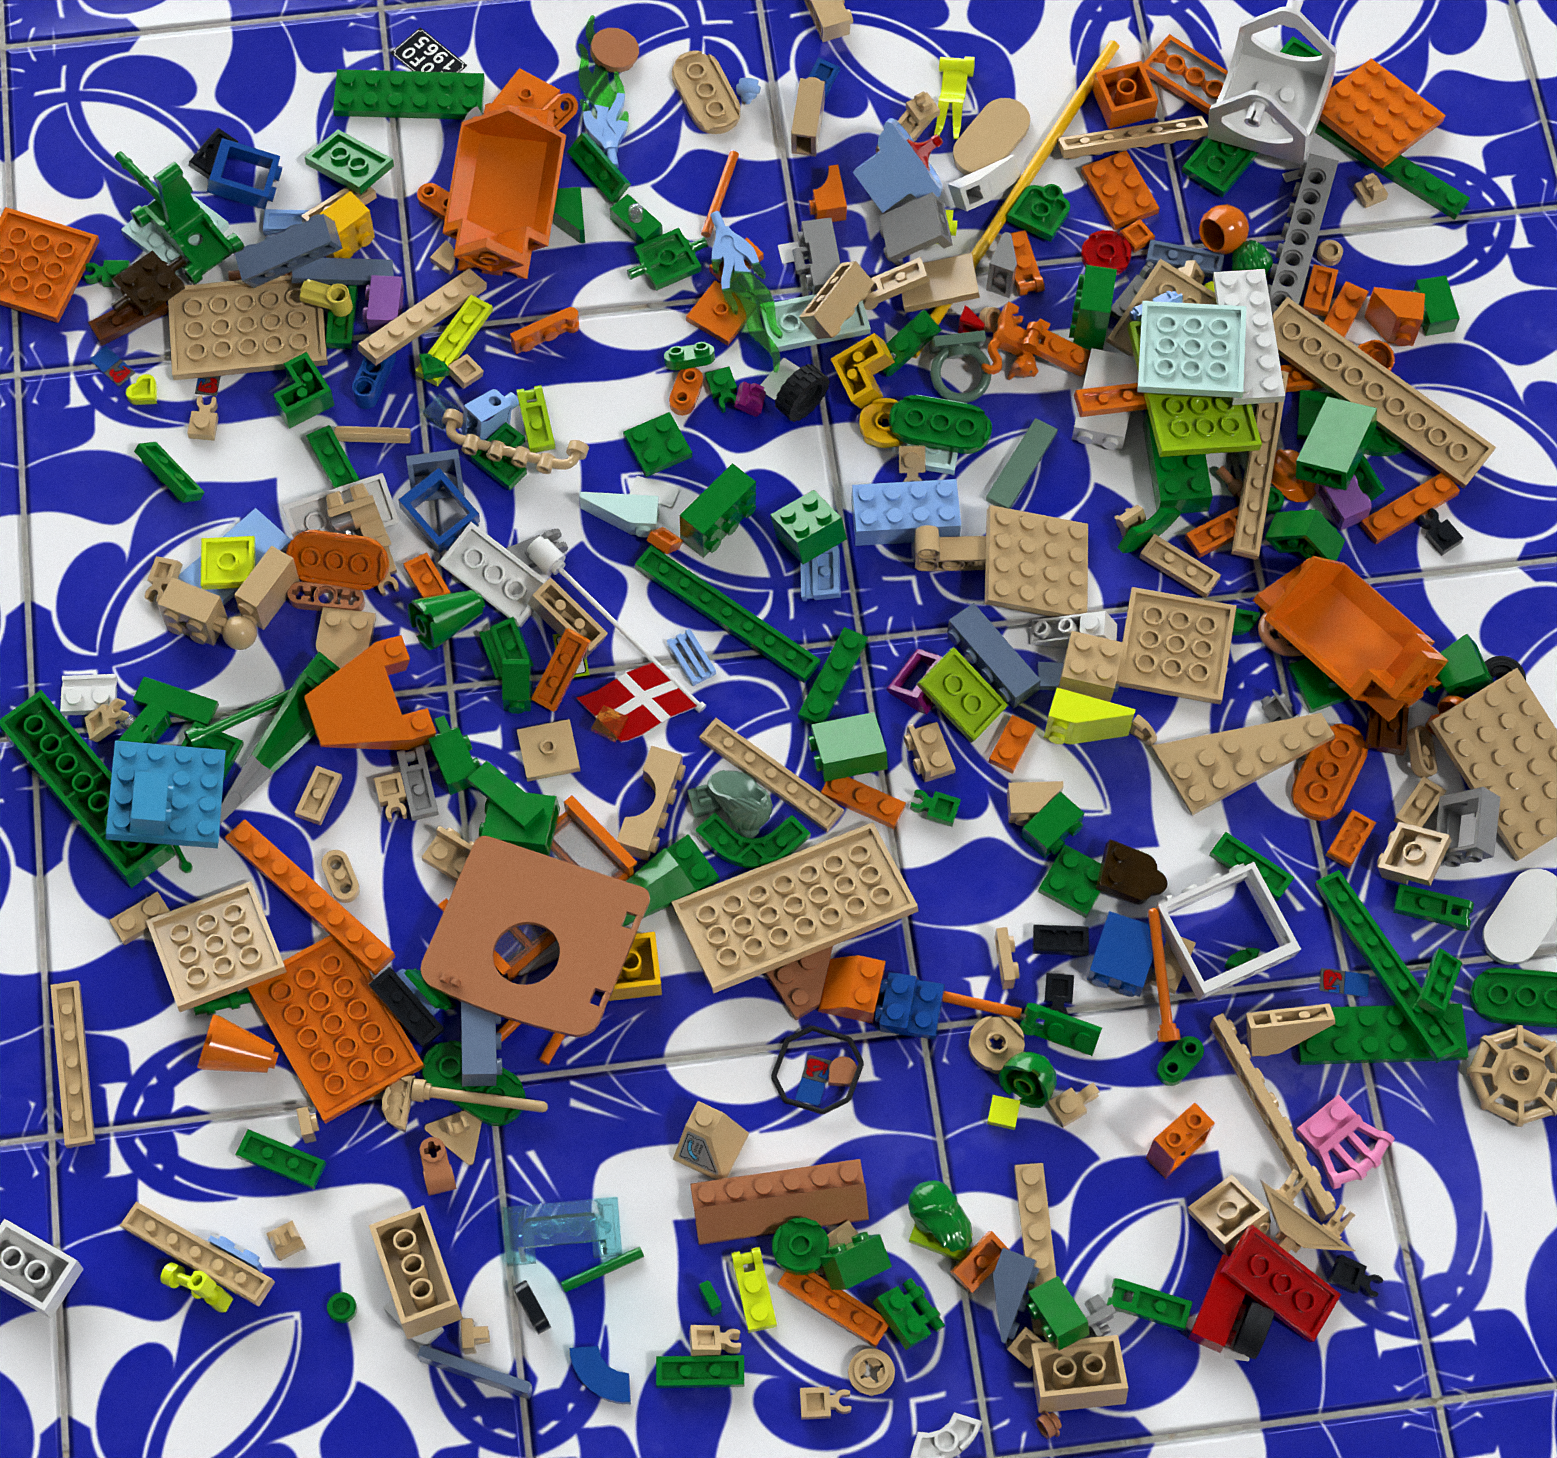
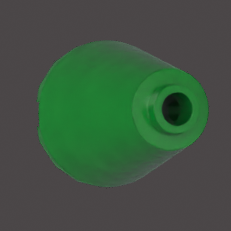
[408,590,485,650]

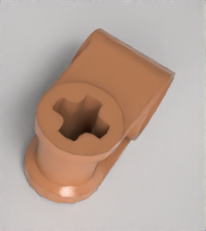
[420,1137,457,1196]

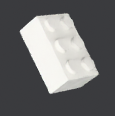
[0,1219,83,1319]

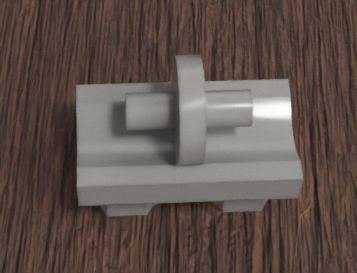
[1082,1294,1116,1339]

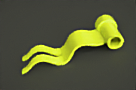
[934,56,975,139]

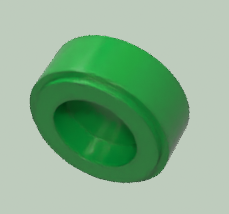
[1266,487,1284,514]
[327,1292,357,1323]

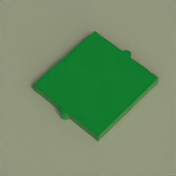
[404,968,457,1011]

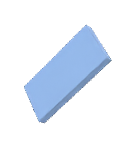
[178,508,291,605]

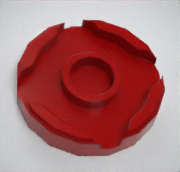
[1081,230,1131,275]

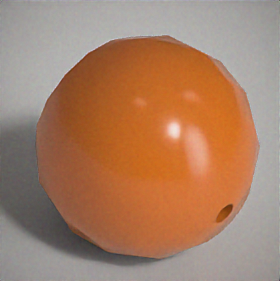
[1199,204,1249,254]

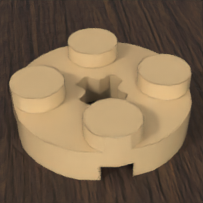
[968,1016,1025,1074]

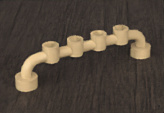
[442,409,589,474]

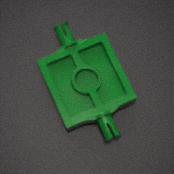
[627,228,708,291]

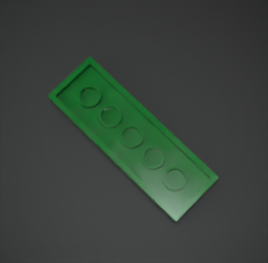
[333,69,485,120]
[1297,1003,1469,1065]

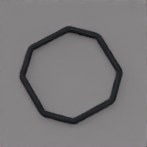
[771,1026,864,1114]

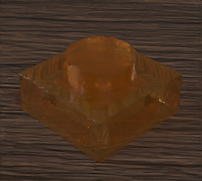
[591,705,628,743]

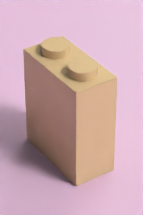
[791,77,825,157]
[234,546,300,630]

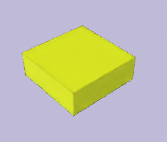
[987,1095,1020,1130]

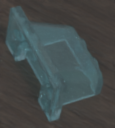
[503,1197,622,1266]

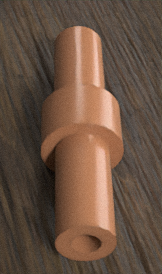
[1216,466,1243,498]

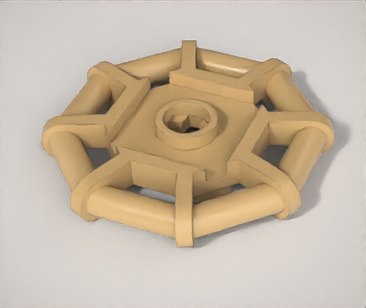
[1466,1025,1557,1127]

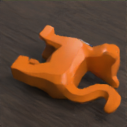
[981,301,1050,380]

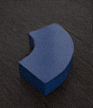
[569,1346,631,1404]

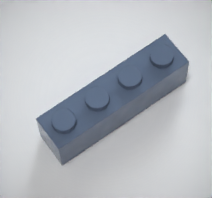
[235,214,343,288]
[947,603,1041,708]
[461,1002,502,1086]

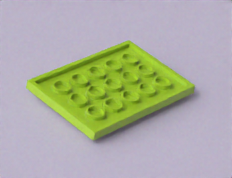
[1127,321,1262,457]

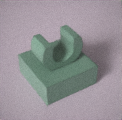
[687,784,721,818]

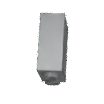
[1436,787,1500,867]

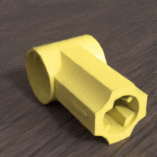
[299,279,353,317]

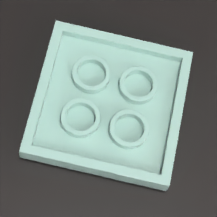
[121,194,229,276]

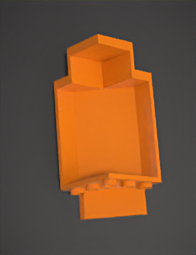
[443,103,566,279]
[1252,556,1448,722]

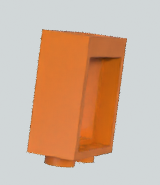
[1146,1103,1215,1179]

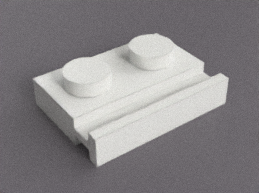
[60,674,118,716]

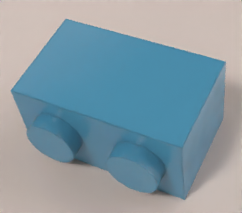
[130,771,174,836]

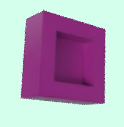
[734,382,766,417]

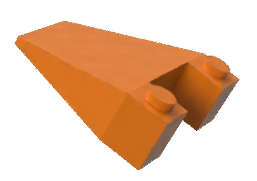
[304,635,436,750]

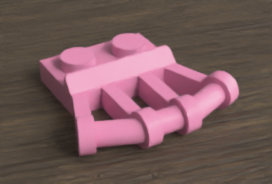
[1295,1094,1395,1190]

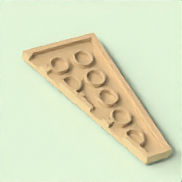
[1152,713,1335,816]

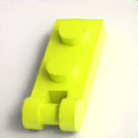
[731,1247,777,1333]

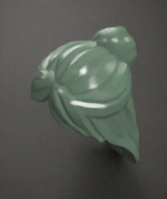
[707,770,773,839]

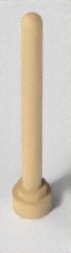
[411,1078,548,1113]

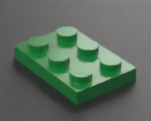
[304,129,394,194]

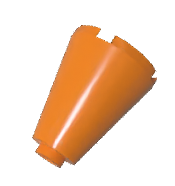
[197,1014,279,1073]

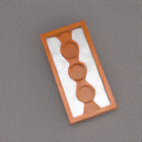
[1143,34,1228,115]

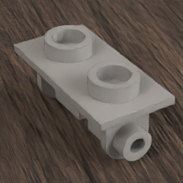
[1261,689,1300,722]

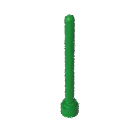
[184,688,291,748]

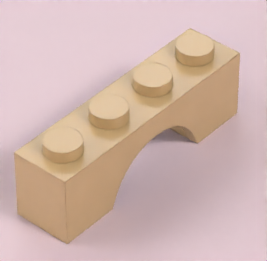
[616,745,686,861]

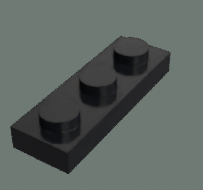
[368,967,444,1049]

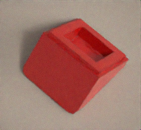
[958,306,985,333]

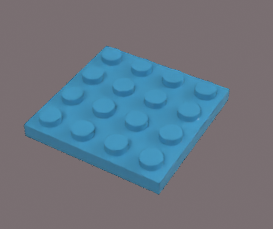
[106,740,226,849]

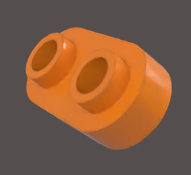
[543,93,578,131]
[417,183,449,221]
[669,368,703,416]

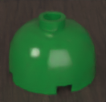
[999,1052,1057,1108]

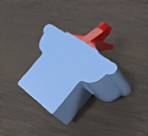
[853,118,943,213]

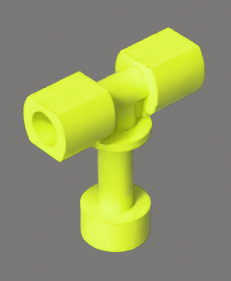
[161,1262,233,1313]

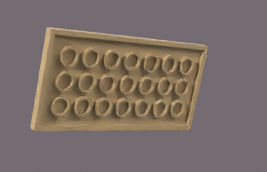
[671,822,918,993]

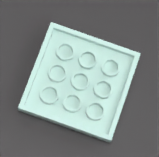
[1137,301,1247,398]

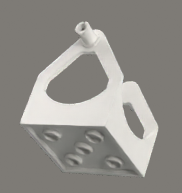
[1208,0,1337,165]

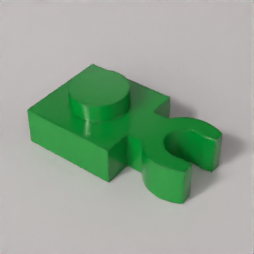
[84,260,131,287]
[705,366,737,413]
[910,789,961,827]

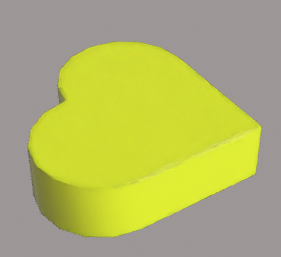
[126,374,157,405]

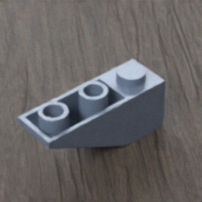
[993,1248,1040,1344]

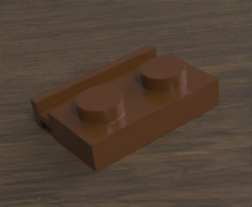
[1365,704,1409,756]

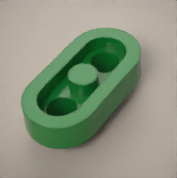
[664,342,715,370]
[1157,1036,1204,1086]

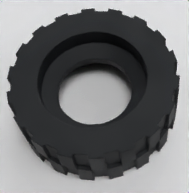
[775,364,830,422]

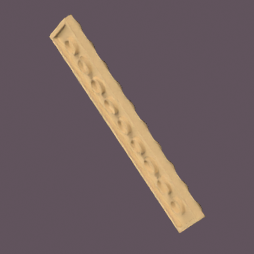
[1272,297,1496,489]

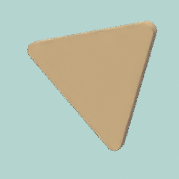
[425,1111,482,1165]

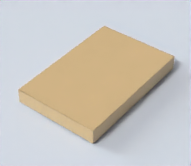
[902,253,980,313]

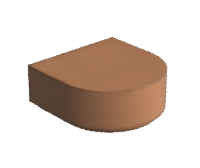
[828,1056,857,1087]

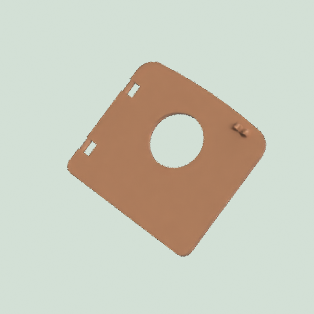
[420,836,650,1037]

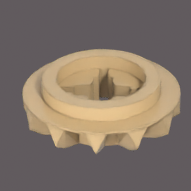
[848,1348,895,1396]

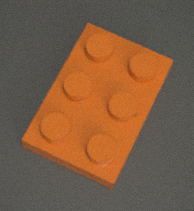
[1081,150,1160,230]

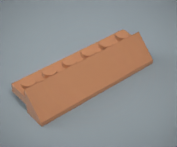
[690,1159,869,1245]

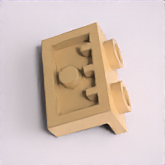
[904,722,956,782]
[422,826,474,882]

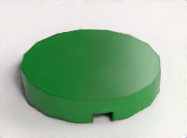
[772,1218,829,1275]

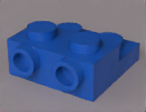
[875,972,945,1040]

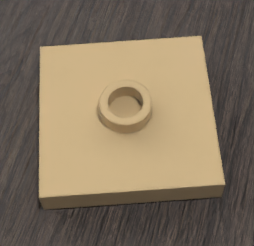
[517,719,580,782]

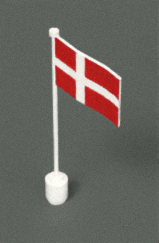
[527,536,706,743]

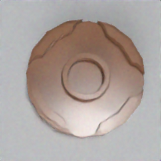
[590,28,639,73]

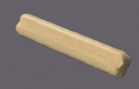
[334,426,411,443]

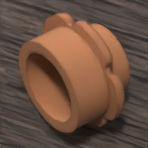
[1035,1411,1062,1439]

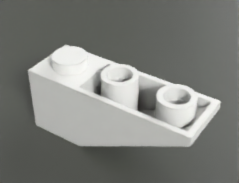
[948,155,1021,211]
[1030,611,1117,649]

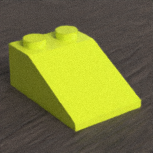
[1044,688,1136,745]

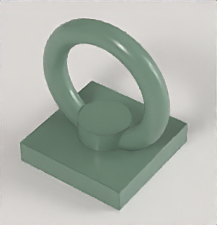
[928,330,991,403]

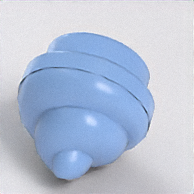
[736,78,761,104]

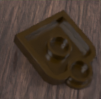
[1096,839,1168,905]

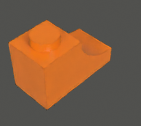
[809,165,847,222]

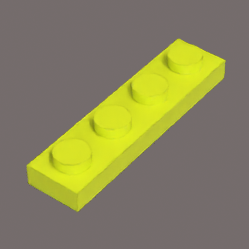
[415,295,493,387]

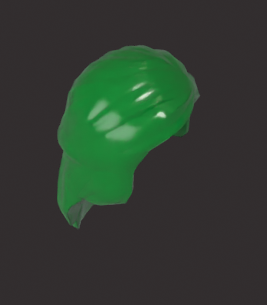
[908,1180,972,1252]

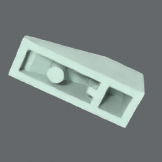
[580,492,659,537]

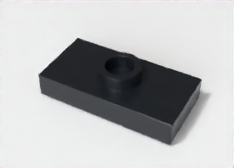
[188,128,238,179]
[1033,925,1089,956]

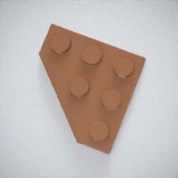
[764,946,833,1020]

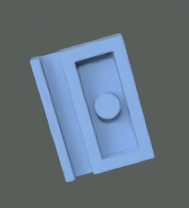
[800,546,841,601]

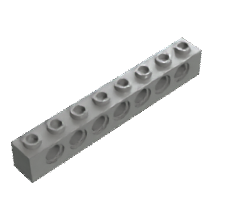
[1267,153,1339,315]

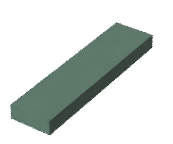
[986,418,1058,509]

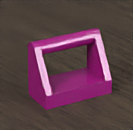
[887,649,942,715]

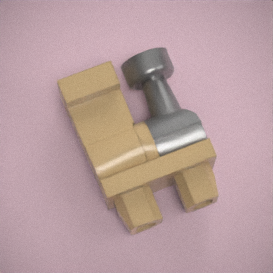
[326,483,391,547]

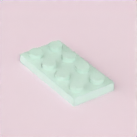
[760,294,871,353]

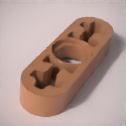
[287,582,365,611]

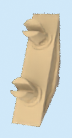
[1260,1169,1356,1253]

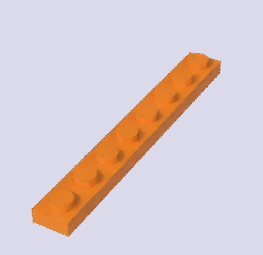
[225,819,395,976]

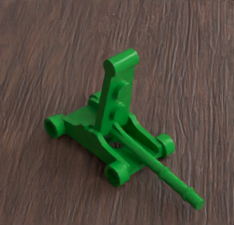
[115,151,245,285]

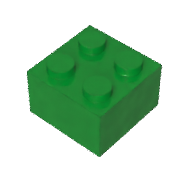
[770,490,847,564]

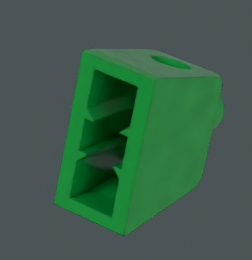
[1428,634,1493,697]

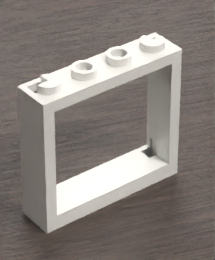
[1156,862,1301,1001]

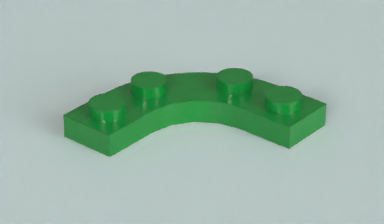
[695,813,811,868]

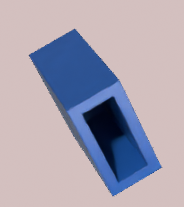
[1087,911,1162,997]

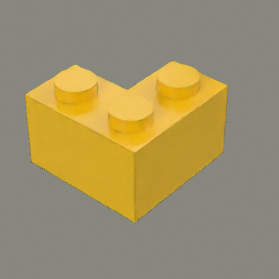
[831,333,895,409]

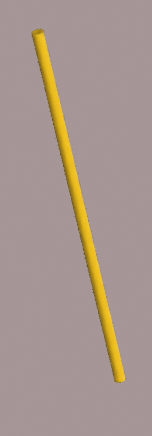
[912,40,1120,358]

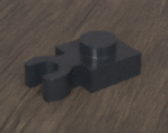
[1417,508,1464,556]
[1044,973,1074,1015]
[1328,1254,1383,1298]

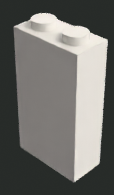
[1072,348,1138,450]

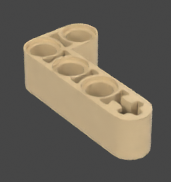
[914,525,986,571]

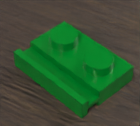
[479,617,534,681]

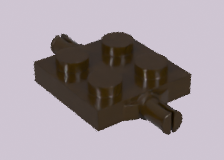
[111,250,187,317]

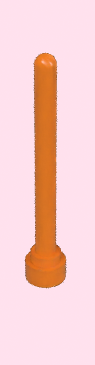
[1148,908,1181,1042]

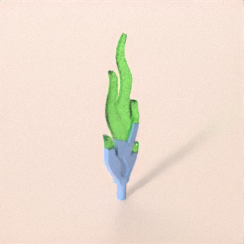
[578,15,629,168]
[710,211,783,373]

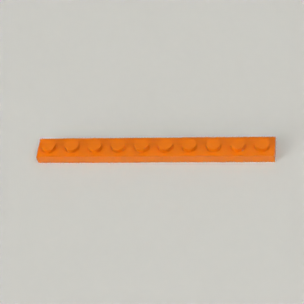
[1074,364,1322,417]

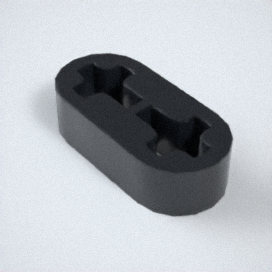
[513,1280,551,1335]

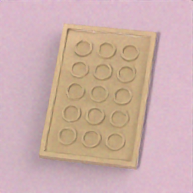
[168,275,328,380]
[1428,668,1557,861]

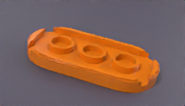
[286,530,389,590]
[1291,723,1368,821]

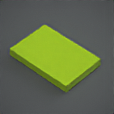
[916,647,1008,742]

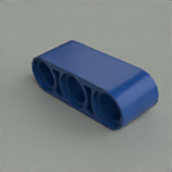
[352,352,396,409]

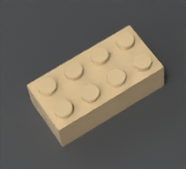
[369,1205,463,1339]

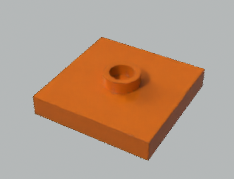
[492,68,561,109]
[686,281,757,345]

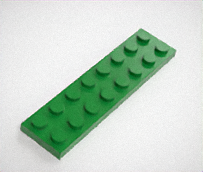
[1182,36,1322,198]

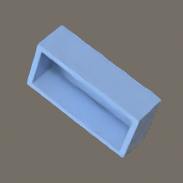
[851,479,961,546]

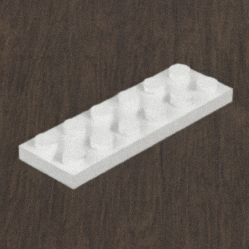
[1213,269,1285,405]

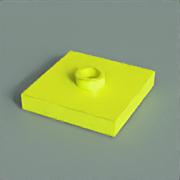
[201,536,256,590]

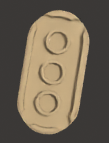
[672,51,740,134]
[953,98,1030,175]

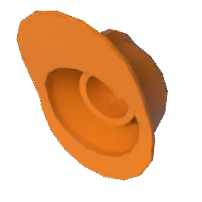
[1271,449,1316,503]

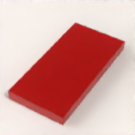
[1220,1225,1342,1343]

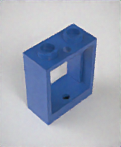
[207,138,283,210]
[398,468,480,554]

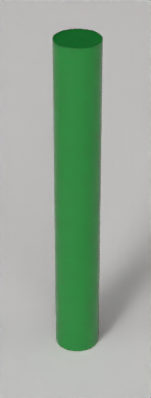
[560,1246,644,1293]

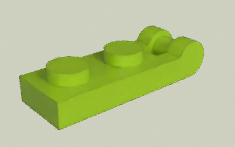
[516,385,555,453]

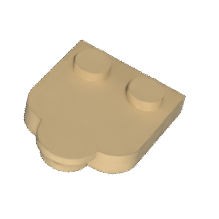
[316,607,376,669]

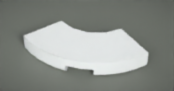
[910,1412,982,1458]

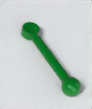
[173,845,193,873]

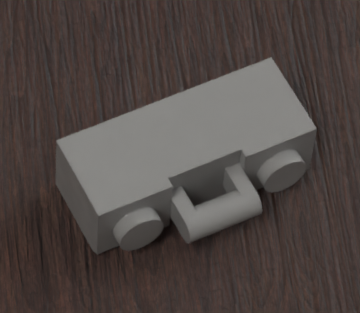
[792,218,840,295]

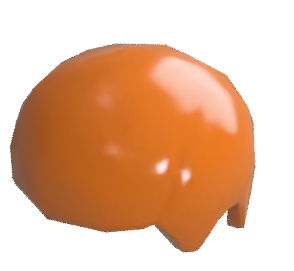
[1358,340,1395,371]

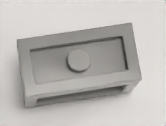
[986,232,1017,298]

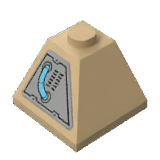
[673,1101,749,1180]

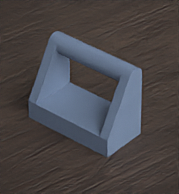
[406,449,465,502]

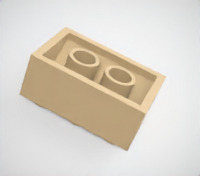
[1031,1335,1128,1413]

